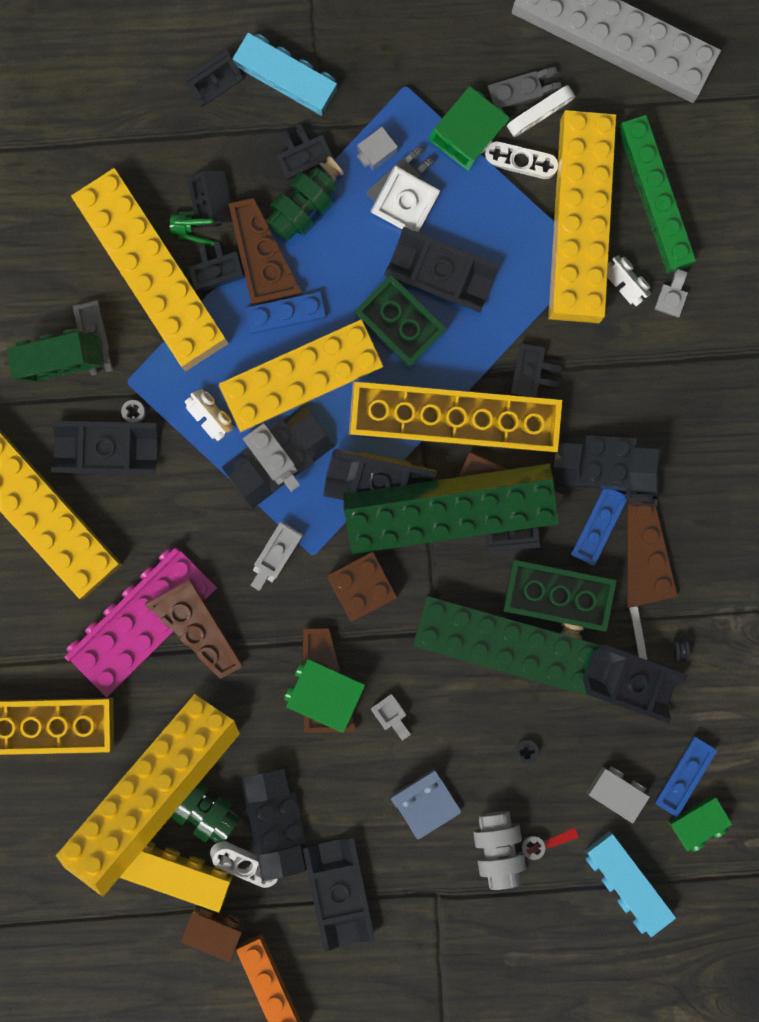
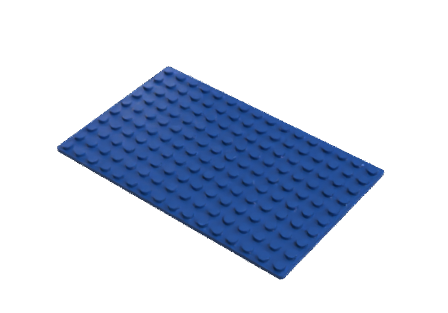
[128,87,554,555]

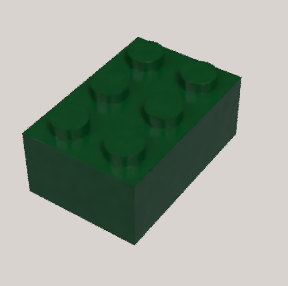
[354,275,447,370]
[7,329,104,382]

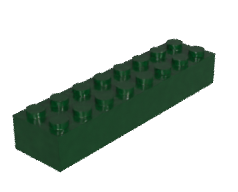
[343,464,559,554]
[412,596,604,701]

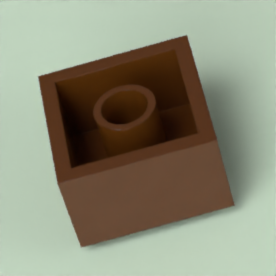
[327,552,397,622]
[181,905,245,962]

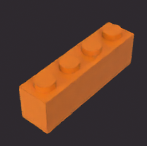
[236,933,301,1022]

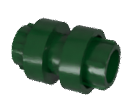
[266,167,338,242]
[170,781,240,843]

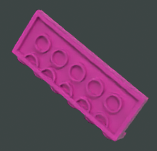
[65,547,217,698]

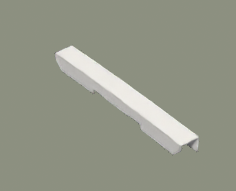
[630,606,647,660]

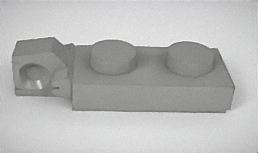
[243,423,300,492]
[251,521,304,591]

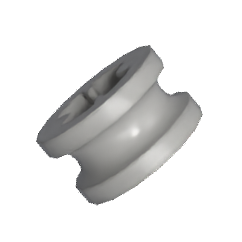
[121,400,146,423]
[521,836,545,860]

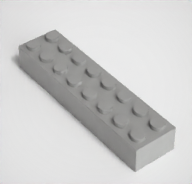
[512,0,721,103]

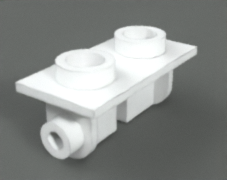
[607,255,652,306]
[185,389,235,441]

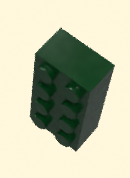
[502,560,617,632]

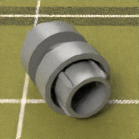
[473,811,526,890]

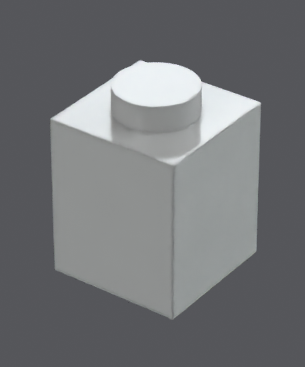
[357,127,398,171]

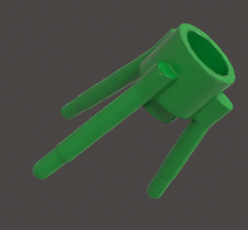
[170,211,224,247]

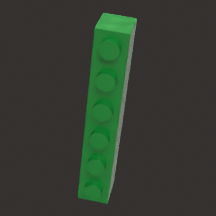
[618,115,696,274]

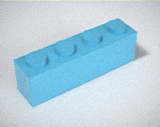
[233,33,337,116]
[585,831,676,937]

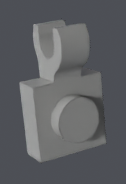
[654,269,688,318]
[371,694,411,741]

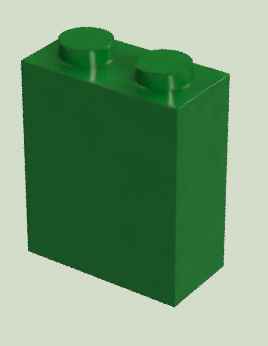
[428,86,510,171]
[284,658,365,733]

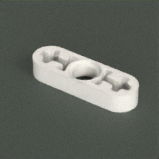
[507,85,576,137]
[485,142,558,179]
[210,842,278,888]

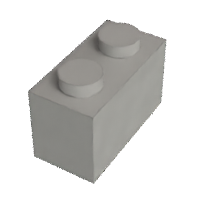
[586,766,650,823]

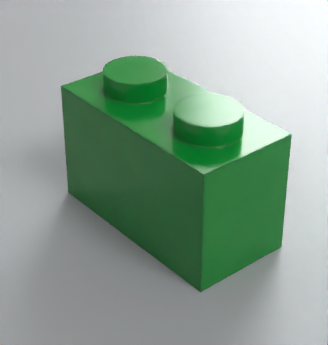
[668,795,732,852]

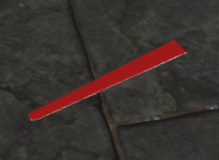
[520,828,579,857]

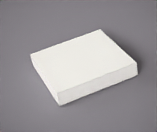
[370,166,440,232]

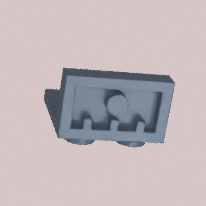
[390,768,461,839]

